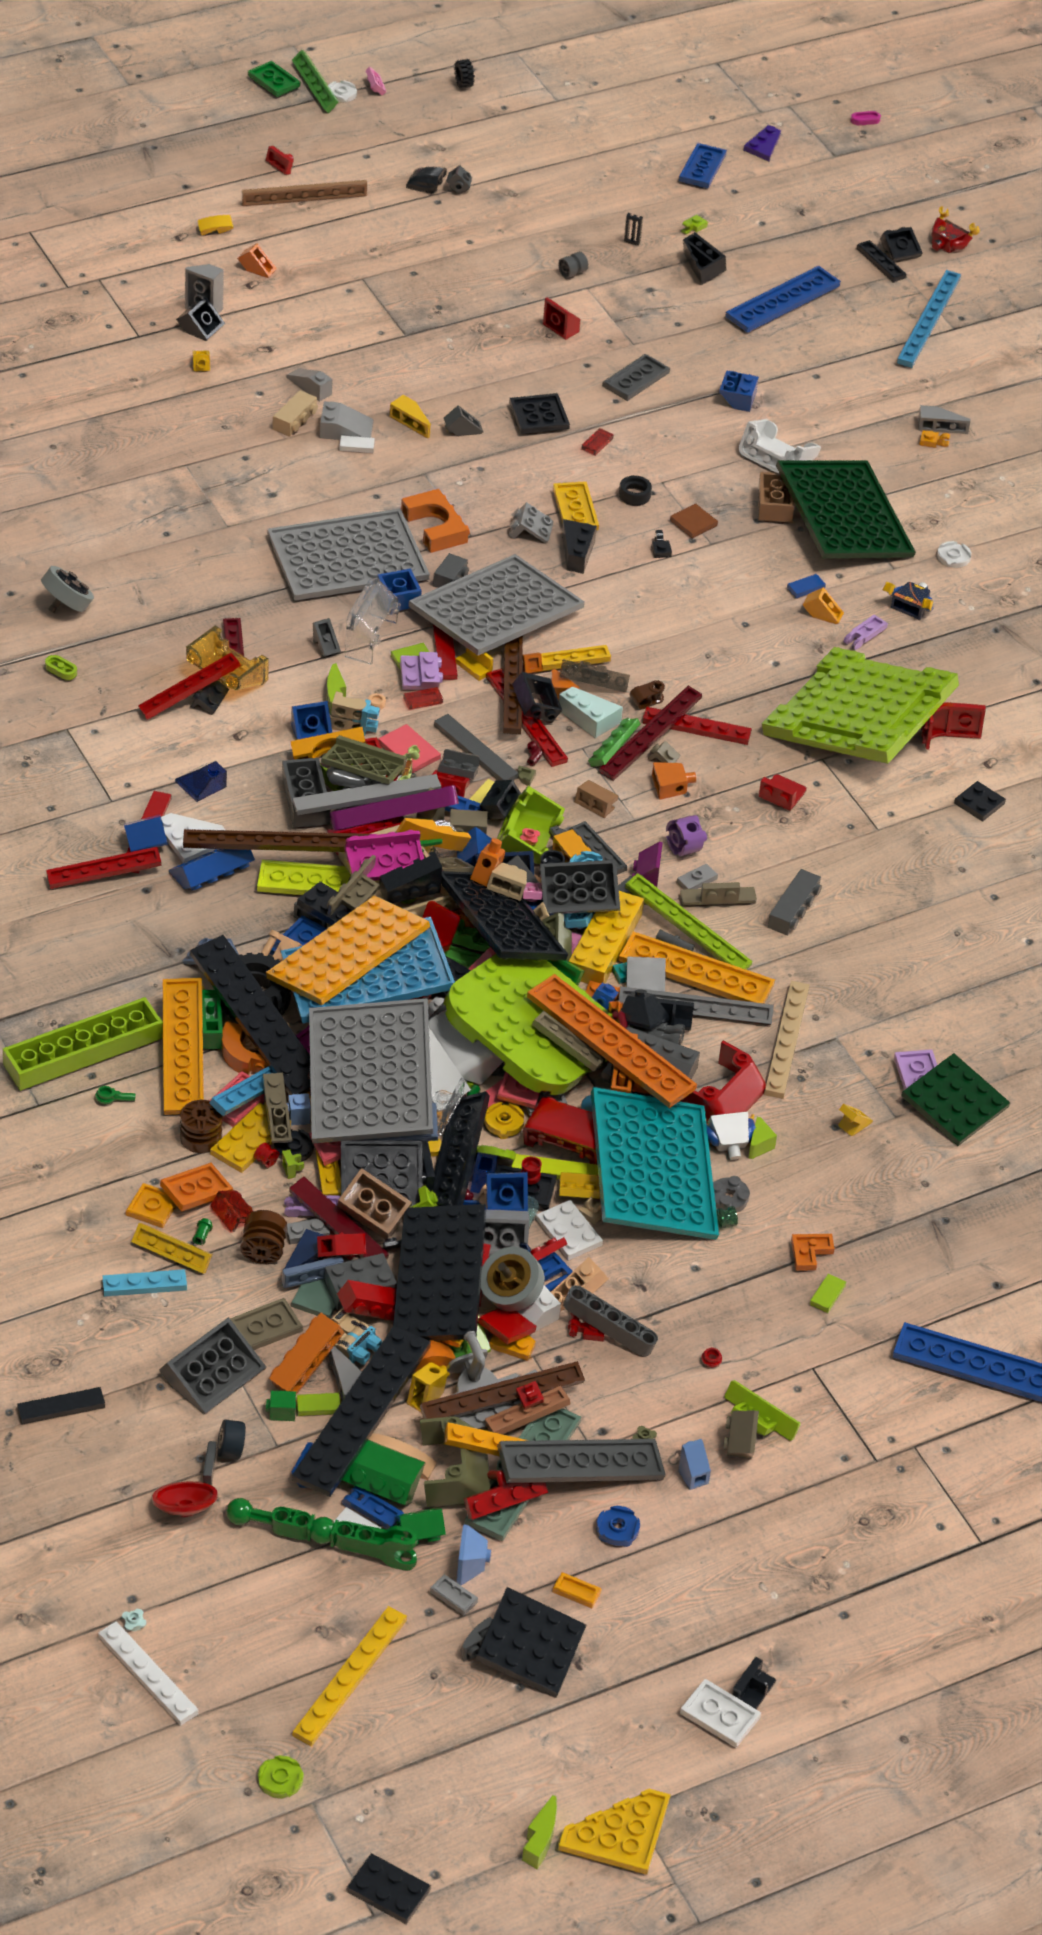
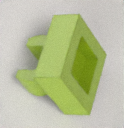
[282,1150,304,1179]

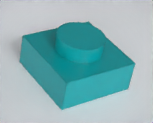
[612,962,627,984]

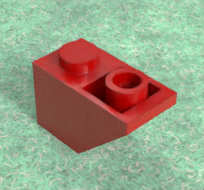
[317,1233,366,1258]

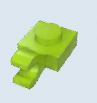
[681,215,708,234]

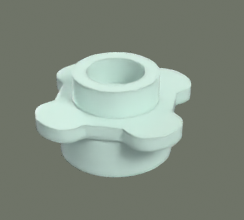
[122,1609,146,1631]

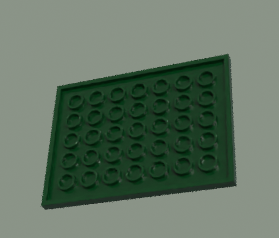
[776,460,916,558]

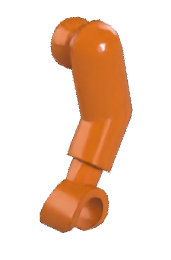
[608,1001,623,1014]

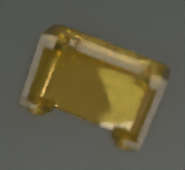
[186,625,269,690]

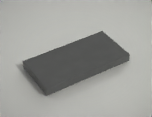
[602,354,670,401]

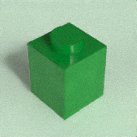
[266,1390,296,1421]

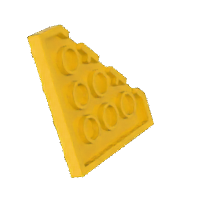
[558,1788,671,1875]

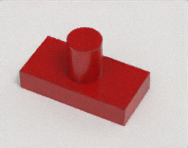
[265,146,294,175]

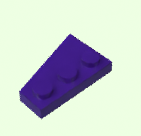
[743,125,781,162]

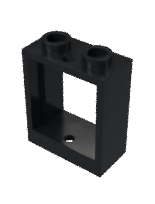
[512,672,562,722]

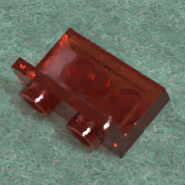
[210,1190,253,1232]

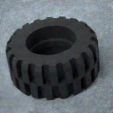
[220,953,291,1021]

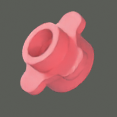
[520,828,540,846]

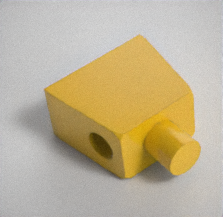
[407,1362,450,1413]

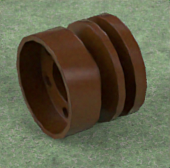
[180,1099,223,1154]
[240,1210,287,1264]

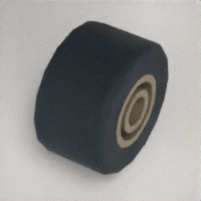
[217,1419,246,1460]

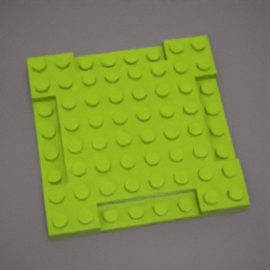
[762,647,959,764]

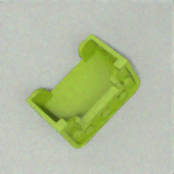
[497,785,565,865]

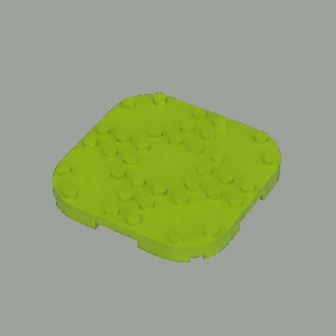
[443,954,613,1095]

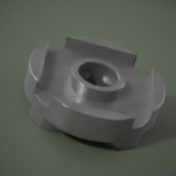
[713,1176,750,1213]

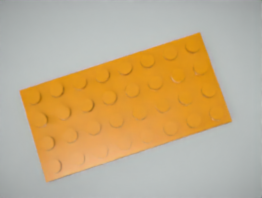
[266,896,430,1005]

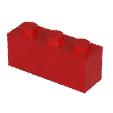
[337,1280,397,1321]

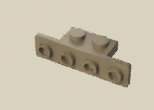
[327,855,380,915]
[680,882,757,905]

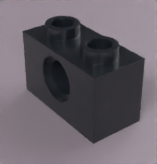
[479,779,521,819]

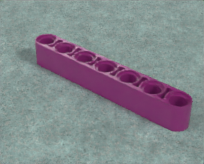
[329,785,459,830]

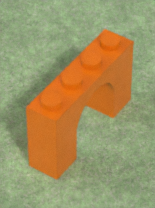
[401,489,470,553]

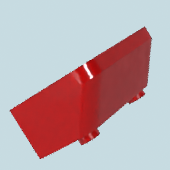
[679,1040,766,1124]

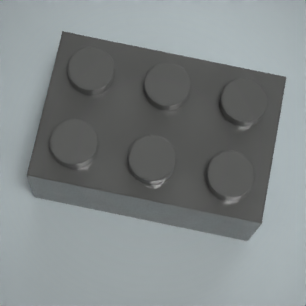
[324,1253,397,1313]

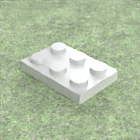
[536,1200,603,1261]
[680,1679,761,1748]

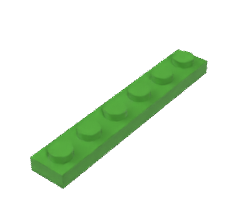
[292,50,339,113]

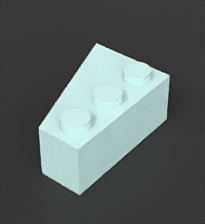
[559,686,623,738]

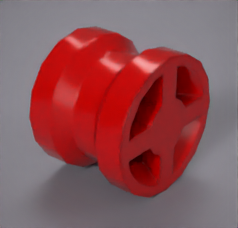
[254,1142,279,1168]

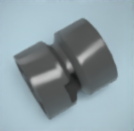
[558,251,588,278]

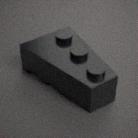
[683,232,726,285]
[562,519,597,574]
[379,851,442,904]

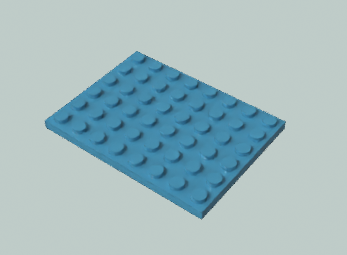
[281,917,455,1024]

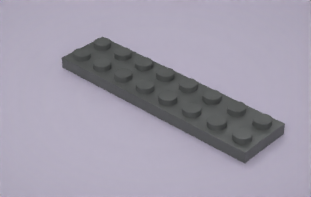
[497,1439,666,1483]

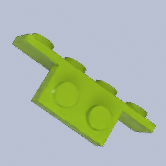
[724,1380,801,1441]

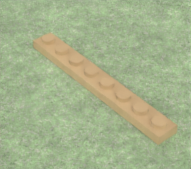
[764,981,810,1099]

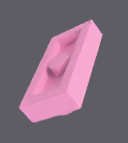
[365,66,387,96]
[522,882,543,902]

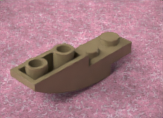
[262,1073,292,1143]

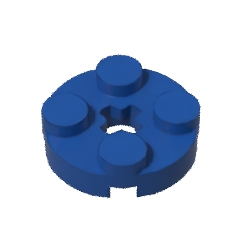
[596,1506,640,1547]

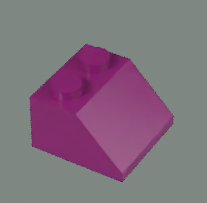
[632,842,663,887]

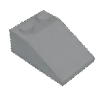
[320,401,373,440]

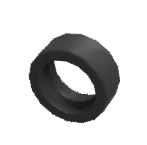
[619,475,652,506]

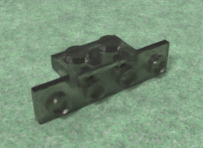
[559,659,630,692]

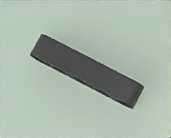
[563,1285,658,1357]

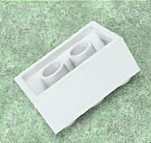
[517,1286,561,1332]

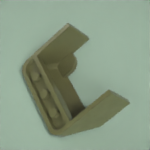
[420,1416,490,1507]

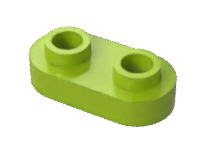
[45,655,77,680]

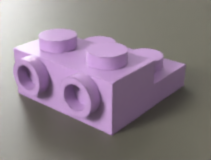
[400,652,443,690]

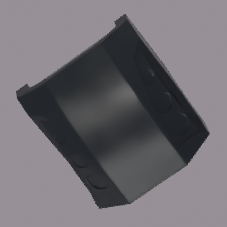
[406,167,447,194]

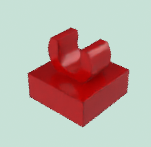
[516,1381,544,1410]

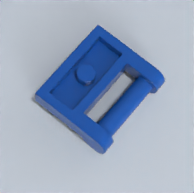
[538,1252,573,1292]

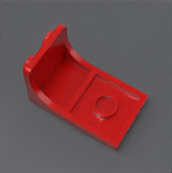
[921,702,986,750]

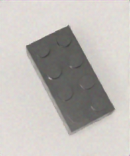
[282,758,331,828]

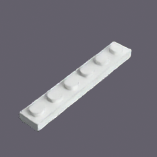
[98,1621,198,1726]

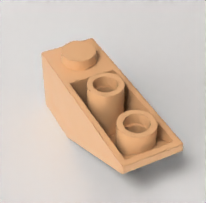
[551,1257,609,1311]

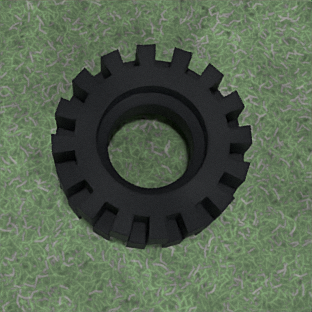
[454,59,475,88]

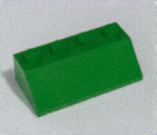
[342,1440,426,1505]

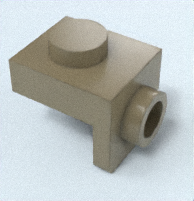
[648,741,681,763]

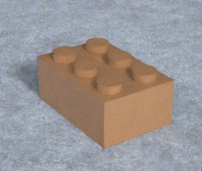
[758,472,794,523]
[337,1168,412,1239]

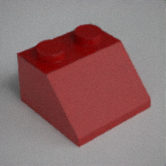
[543,297,581,340]

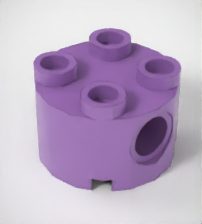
[666,815,707,856]

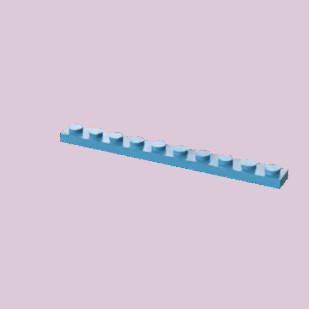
[897,270,961,368]

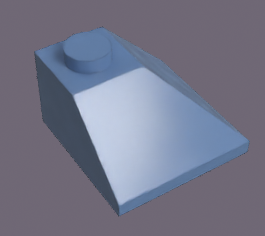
[456,1524,491,1586]

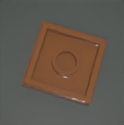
[670,503,718,538]

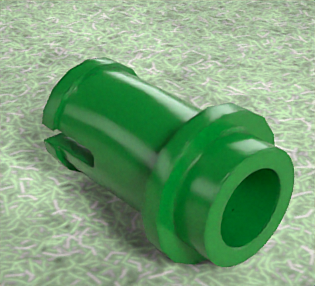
[192,1218,213,1245]

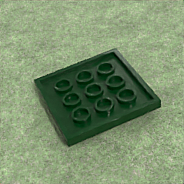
[901,1053,1010,1146]

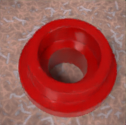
[701,1347,722,1367]

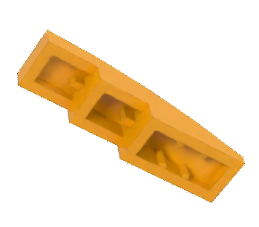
[396,818,471,851]

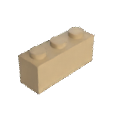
[273,390,318,437]

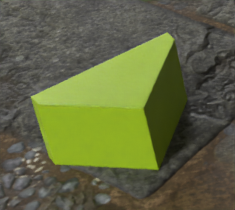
[748,1117,777,1159]

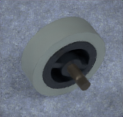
[41,566,94,613]

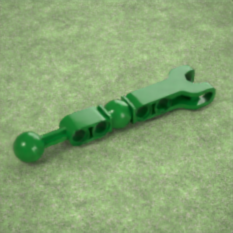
[226,1498,417,1571]

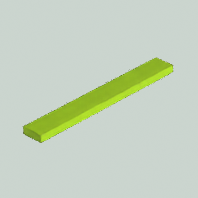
[625,873,753,970]

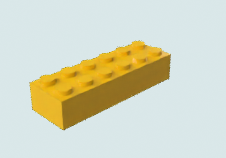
[568,891,644,984]

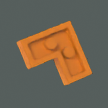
[791,1234,835,1271]

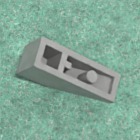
[286,368,332,402]
[918,405,970,434]
[329,1346,362,1401]

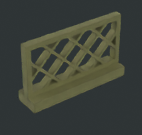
[321,735,407,785]

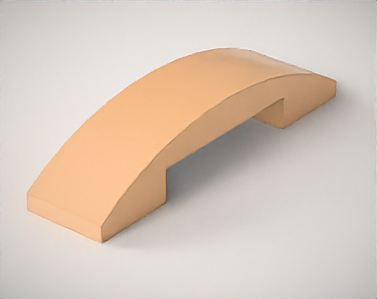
[369,1433,437,1480]

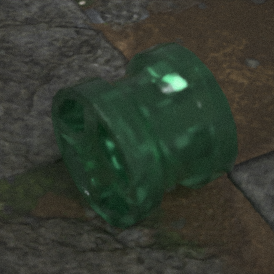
[716,1206,738,1229]

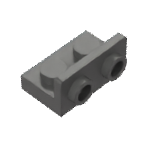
[438,749,480,779]

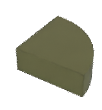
[518,766,536,786]

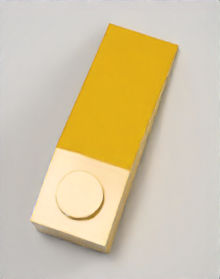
[389,395,431,438]

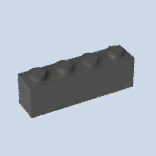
[767,869,822,936]

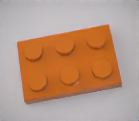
[160,1163,233,1211]

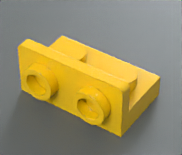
[559,1172,600,1199]

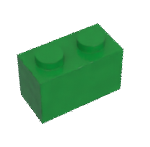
[396,1508,446,1544]

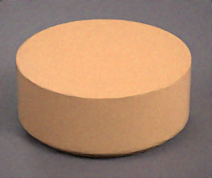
[368,693,386,710]

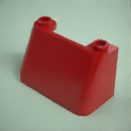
[523,1097,597,1165]

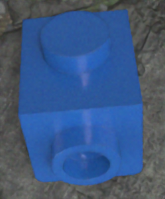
[592,983,619,1010]

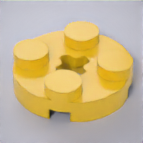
[484,1102,524,1139]

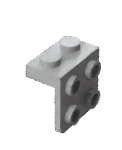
[509,502,553,543]

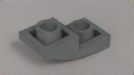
[461,1617,492,1662]

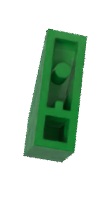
[202,990,223,1049]

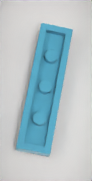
[102,1269,187,1297]

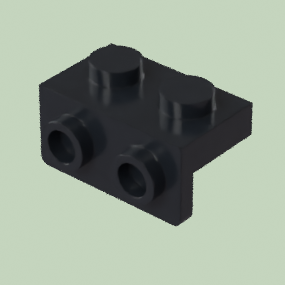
[190,680,229,715]

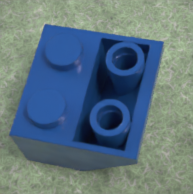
[719,370,759,412]

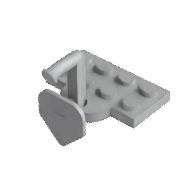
[447,1331,521,1430]

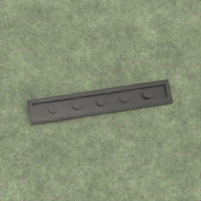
[434,714,519,780]

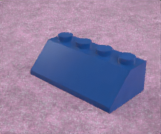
[169,849,255,891]

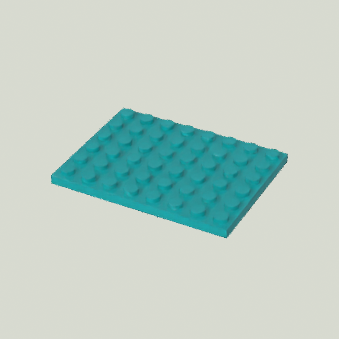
[591,1087,719,1240]

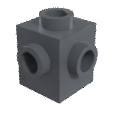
[446,165,472,194]

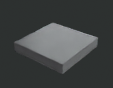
[626,957,666,992]

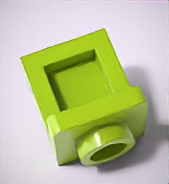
[411,1185,438,1207]

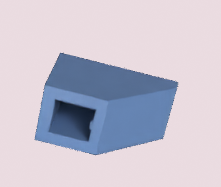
[678,1439,711,1490]

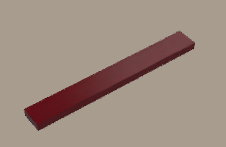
[599,685,702,781]

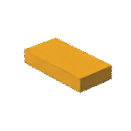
[552,1572,602,1609]

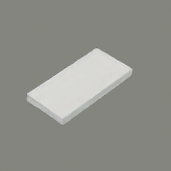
[429,1028,471,1112]

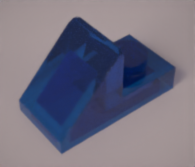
[470,1152,498,1194]

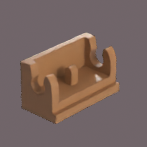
[574,780,619,818]

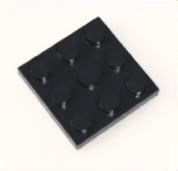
[509,393,570,434]

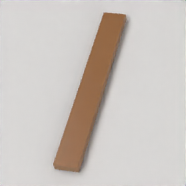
[242,180,367,206]

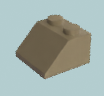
[723,1411,759,1459]

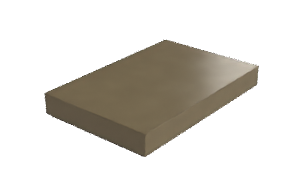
[230,1298,303,1350]

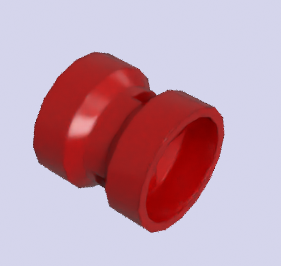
[521,1156,542,1185]

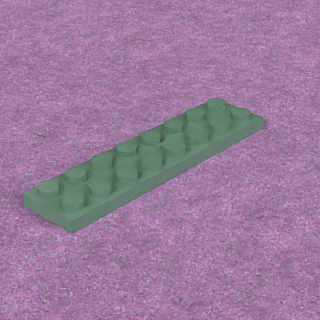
[464,1408,581,1541]

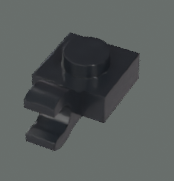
[651,530,672,558]

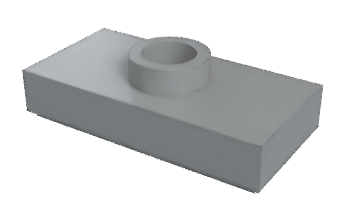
[677,863,718,889]
[430,1574,478,1616]

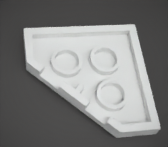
[161,813,225,863]

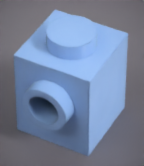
[287,1093,311,1126]

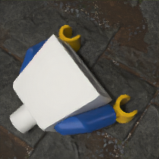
[706,1112,756,1160]

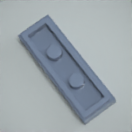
[282,1256,343,1288]

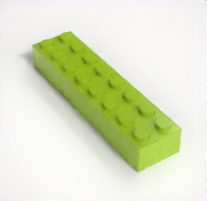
[2,997,163,1091]

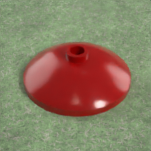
[152,1481,218,1517]

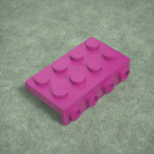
[344,830,424,881]

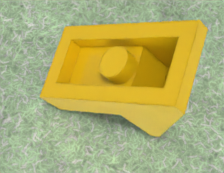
[838,1103,873,1136]

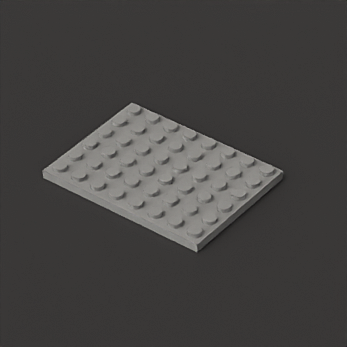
[267,509,430,601]
[409,554,585,655]
[309,998,433,1143]

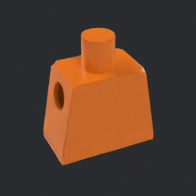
[652,762,697,800]
[471,838,506,886]

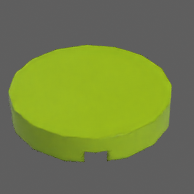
[476,1145,516,1160]
[258,1755,304,1799]

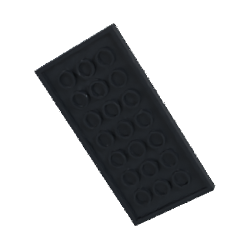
[441,871,568,961]
[393,1204,486,1341]

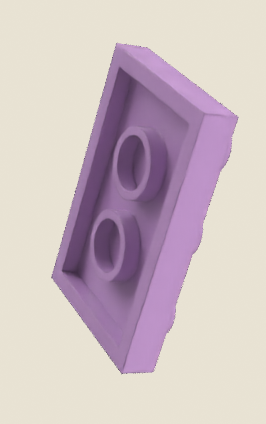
[894,1049,937,1090]

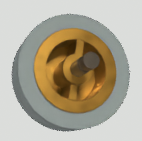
[481,1247,544,1312]

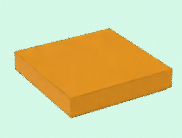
[126,1183,177,1228]

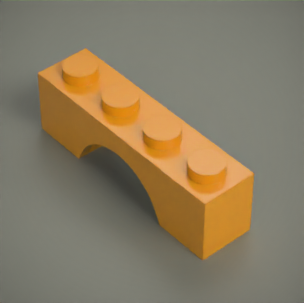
[291,727,366,760]

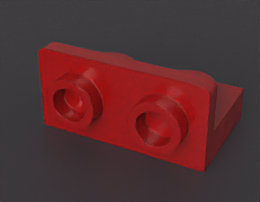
[431,770,470,797]

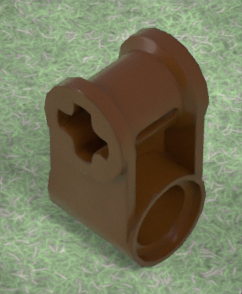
[629,680,665,710]

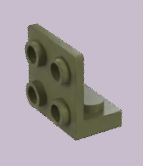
[542,912,572,961]

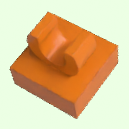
[522,652,543,673]

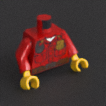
[931,206,980,253]

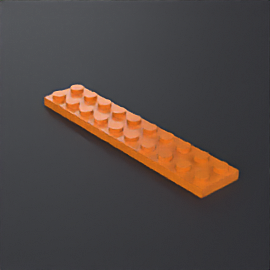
[527,974,697,1108]

